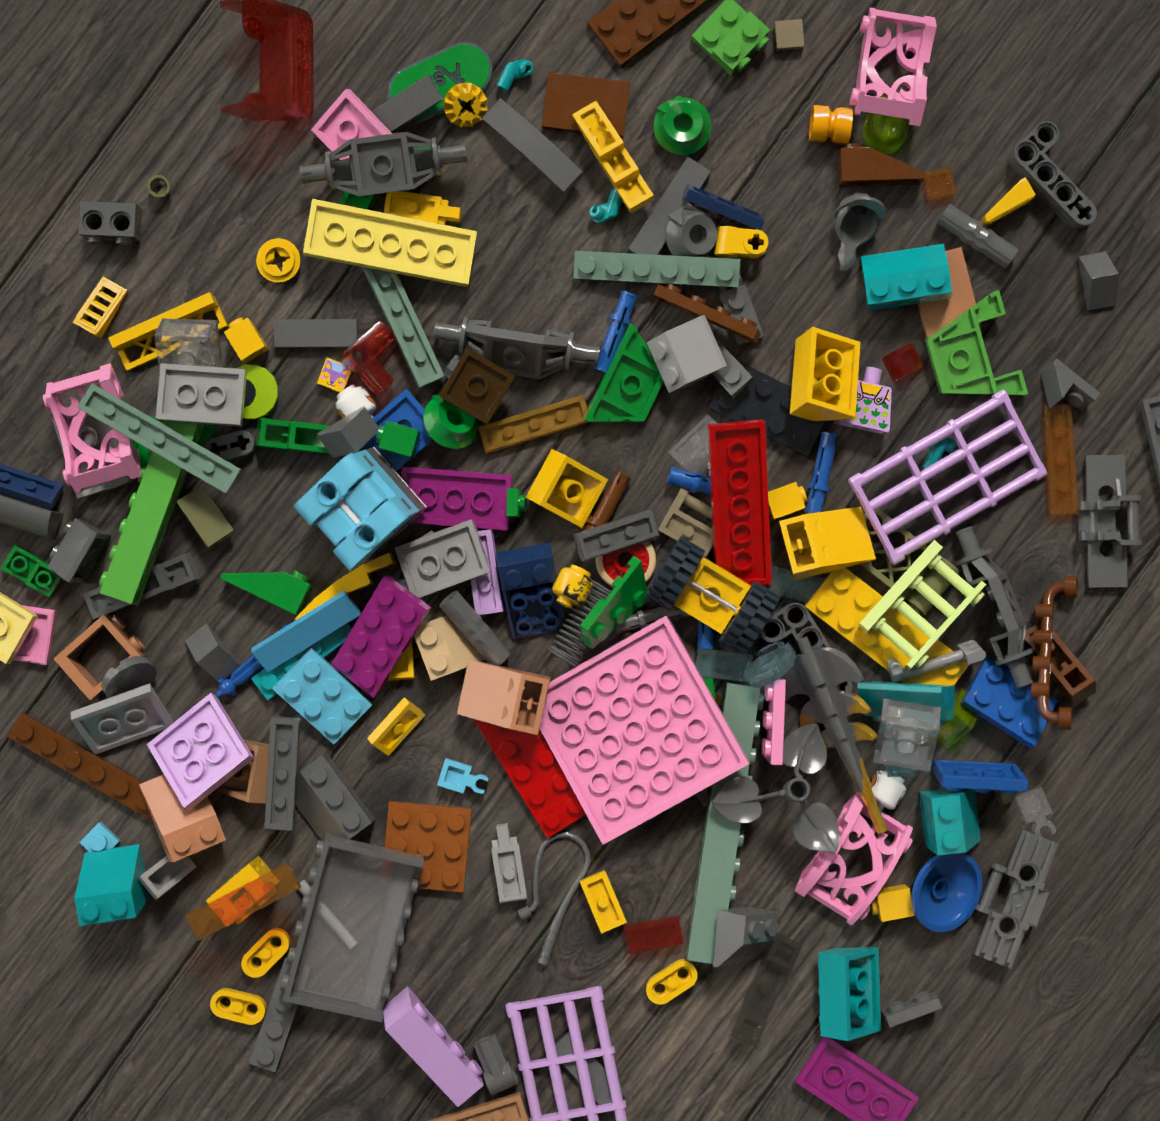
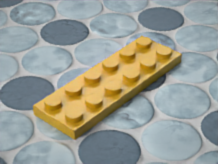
[804,568,970,685]

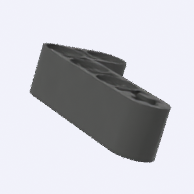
[1008,121,1097,230]
[759,603,853,692]

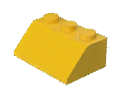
[790,327,860,421]

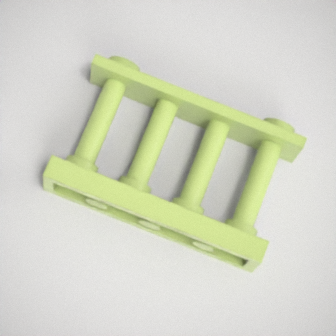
[858,540,986,670]

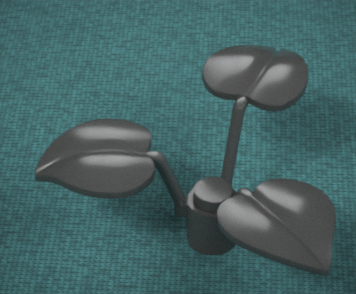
[713,724,839,852]

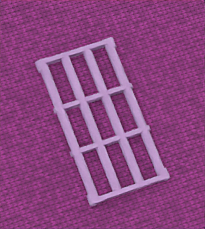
[848,390,1048,565]
[505,986,627,1121]

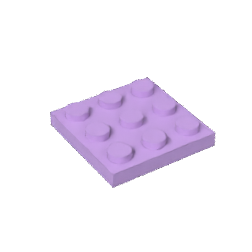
[147,693,254,810]

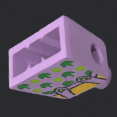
[834,367,892,435]

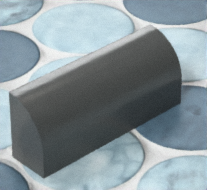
[0,494,63,540]

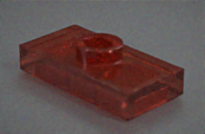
[624,915,684,954]

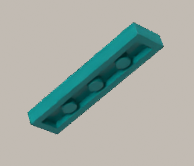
[251,622,353,700]

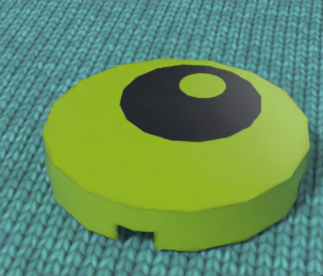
[235,365,279,419]

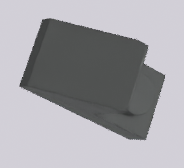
[1041,358,1100,411]

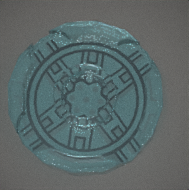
[744,642,796,688]

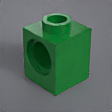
[376,421,421,459]

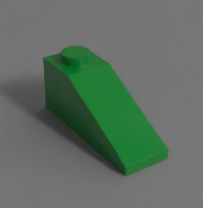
[220,570,313,615]

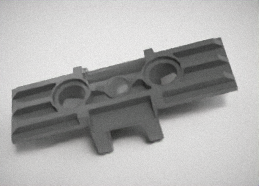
[1078,455,1142,588]
[974,829,1059,969]

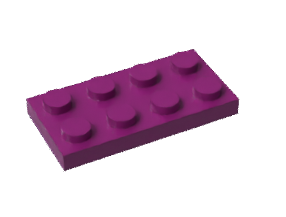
[401,467,512,531]
[331,575,432,698]
[795,1037,919,1121]

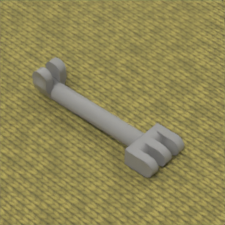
[887,640,986,683]

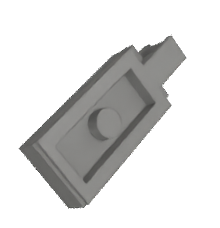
[491,823,528,903]

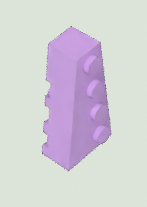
[383,986,484,1107]

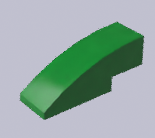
[255,418,330,454]

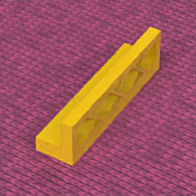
[108,292,228,372]

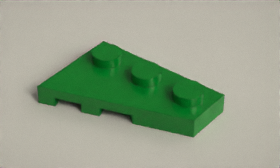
[580,556,649,649]

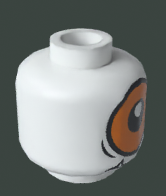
[335,385,376,418]
[870,769,906,811]

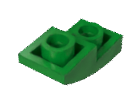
[0,544,61,597]

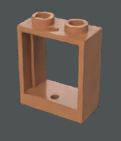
[54,614,147,700]

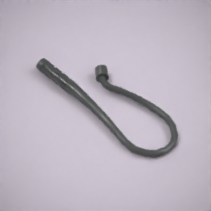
[518,832,591,965]

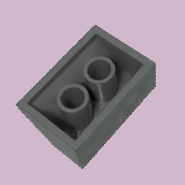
[296,752,375,850]

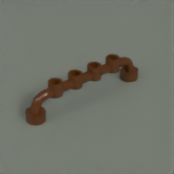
[1031,576,1078,730]

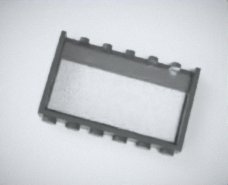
[279,833,424,1023]

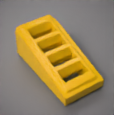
[980,177,1036,227]
[73,277,128,338]

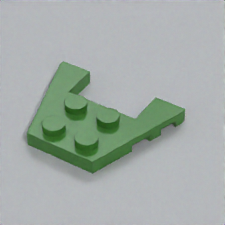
[925,290,1028,395]

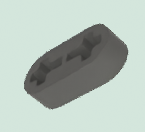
[204,430,256,462]

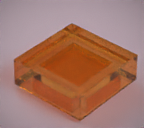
[923,167,956,202]

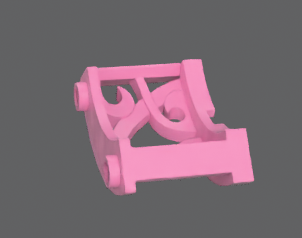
[850,8,937,126]
[43,363,141,494]
[795,791,913,926]

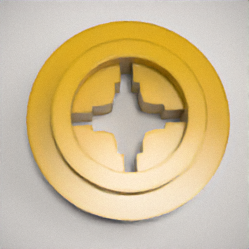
[443,83,487,128]
[256,238,301,283]

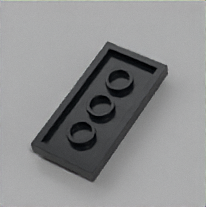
[708,360,825,457]

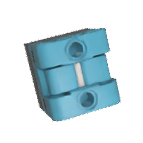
[294,447,427,571]

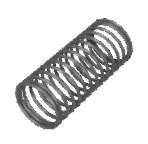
[548,579,612,667]

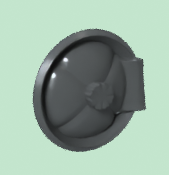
[666,203,718,257]

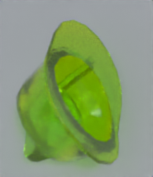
[863,91,909,155]

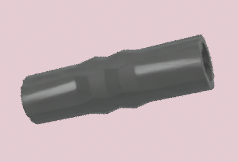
[936,204,1019,269]
[439,591,510,666]

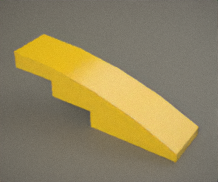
[572,101,655,214]
[295,553,395,621]

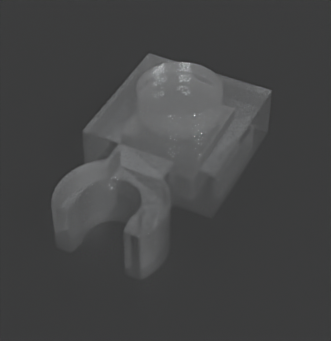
[1015,786,1056,837]

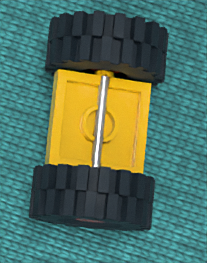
[645,536,779,655]

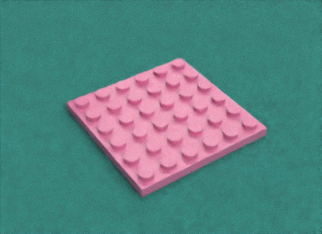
[539,616,750,845]

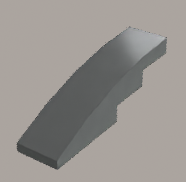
[482,98,584,194]
[83,553,200,620]

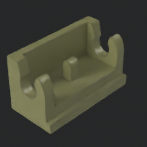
[176,485,234,551]

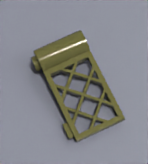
[860,509,960,615]

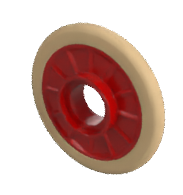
[596,540,656,588]

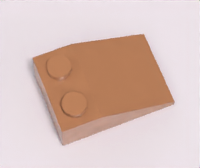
[139,775,226,862]

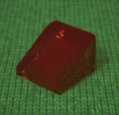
[882,343,924,382]

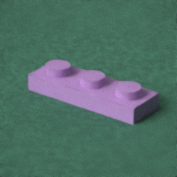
[471,529,505,615]

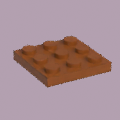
[381,801,472,892]

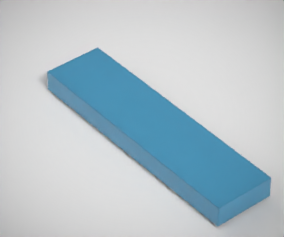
[251,590,361,672]

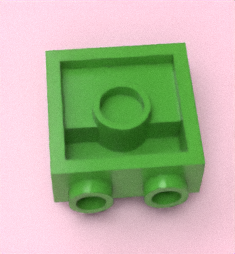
[691,0,770,76]

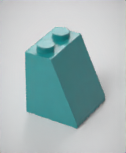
[919,788,981,855]
[74,844,150,926]

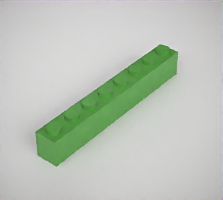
[99,421,204,606]

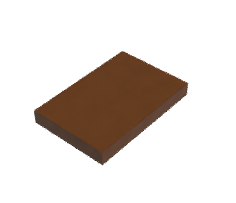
[542,72,630,138]

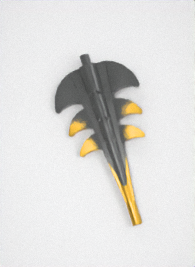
[780,637,888,834]

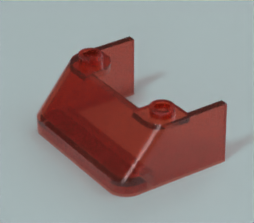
[220,0,314,121]

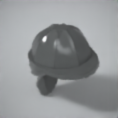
[834,193,885,272]

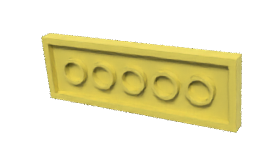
[303,199,477,287]

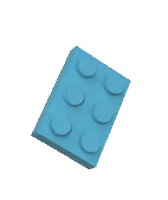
[273,647,372,744]

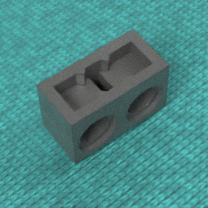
[79,201,142,246]

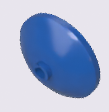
[911,853,982,932]

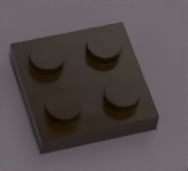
[439,348,515,425]

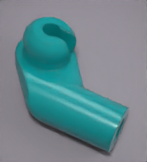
[496,59,534,92]
[589,189,622,223]
[922,436,957,469]

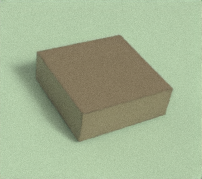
[774,19,804,51]

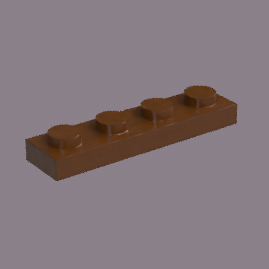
[654,284,761,343]

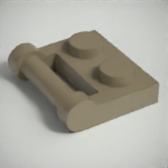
[658,487,713,557]

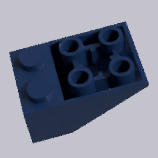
[496,542,566,640]

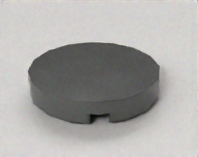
[101,656,157,699]

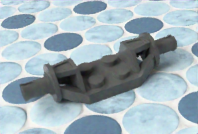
[300,132,468,196]
[433,316,600,380]
[955,526,1033,688]

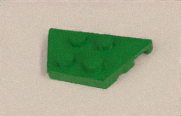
[583,324,664,422]

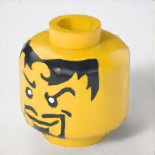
[552,565,594,608]

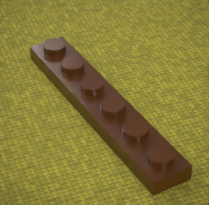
[7,712,152,820]

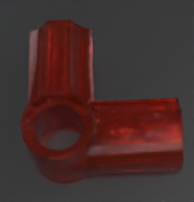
[342,321,395,397]

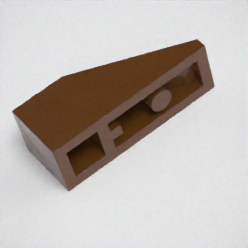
[837,143,925,187]
[1025,621,1096,708]

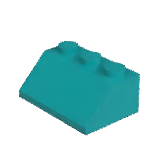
[861,244,952,311]
[857,681,955,725]
[818,947,881,1041]

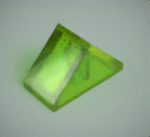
[926,688,978,748]

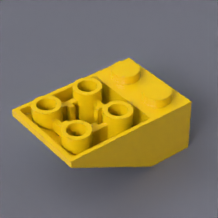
[779,507,876,581]

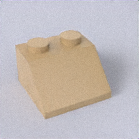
[414,615,485,681]

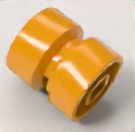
[809,105,853,145]

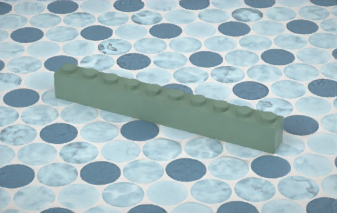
[685,682,764,964]

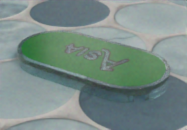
[388,42,493,122]

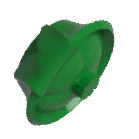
[654,95,712,155]
[423,394,478,449]

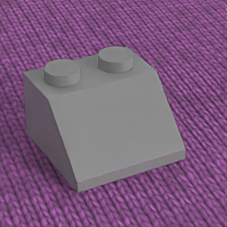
[647,315,727,393]

